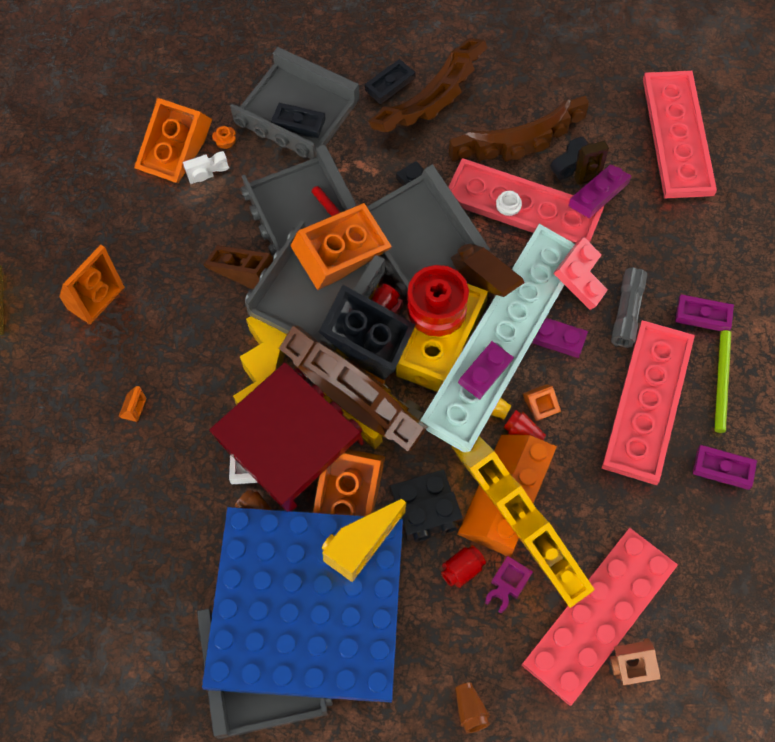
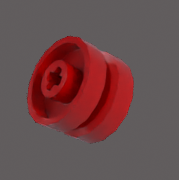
[407,265,469,337]

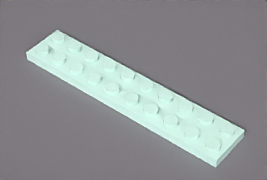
[420,224,575,452]

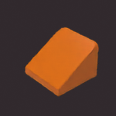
[523,384,561,421]
[119,386,147,422]

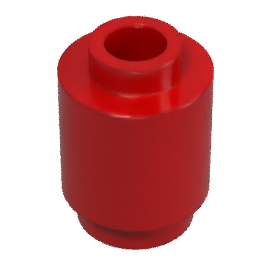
[441,545,486,588]

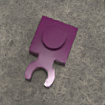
[485,556,533,613]

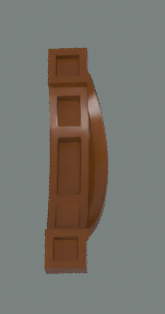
[368,38,488,133]
[449,96,589,162]
[279,325,428,451]

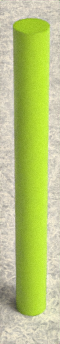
[714,330,731,433]

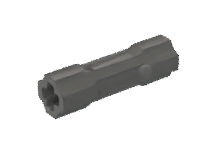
[611,267,647,348]

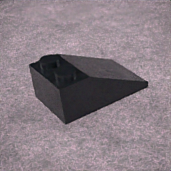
[319,285,416,380]

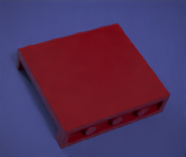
[209,362,365,512]

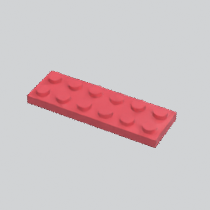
[643,71,717,198]
[449,158,604,244]
[601,320,695,485]
[522,528,678,706]

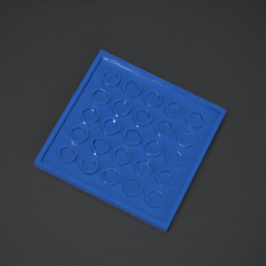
[202,507,403,703]

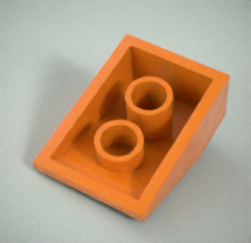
[134,98,212,184]
[290,203,392,290]
[59,244,125,325]
[313,449,385,516]

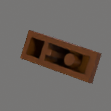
[451,244,525,297]
[203,245,273,289]

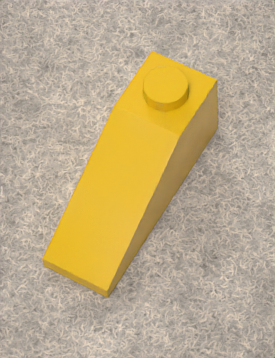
[322,499,406,582]

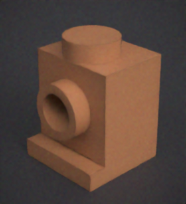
[610,638,661,686]

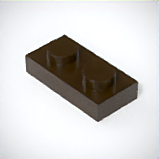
[574,140,609,185]

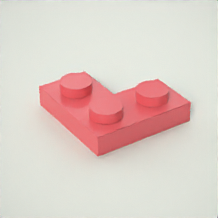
[553,237,608,310]

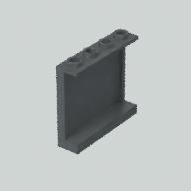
[230,47,360,159]
[240,145,357,258]
[367,164,490,301]
[245,220,385,351]
[197,609,333,739]

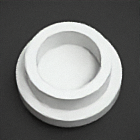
[496,191,522,216]

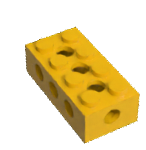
[396,284,488,392]

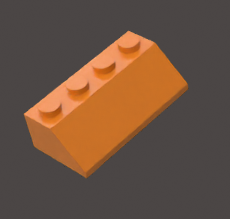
[457,435,557,558]

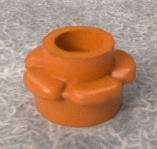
[212,126,236,149]

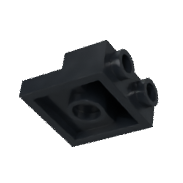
[390,469,463,542]

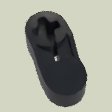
[550,137,589,180]

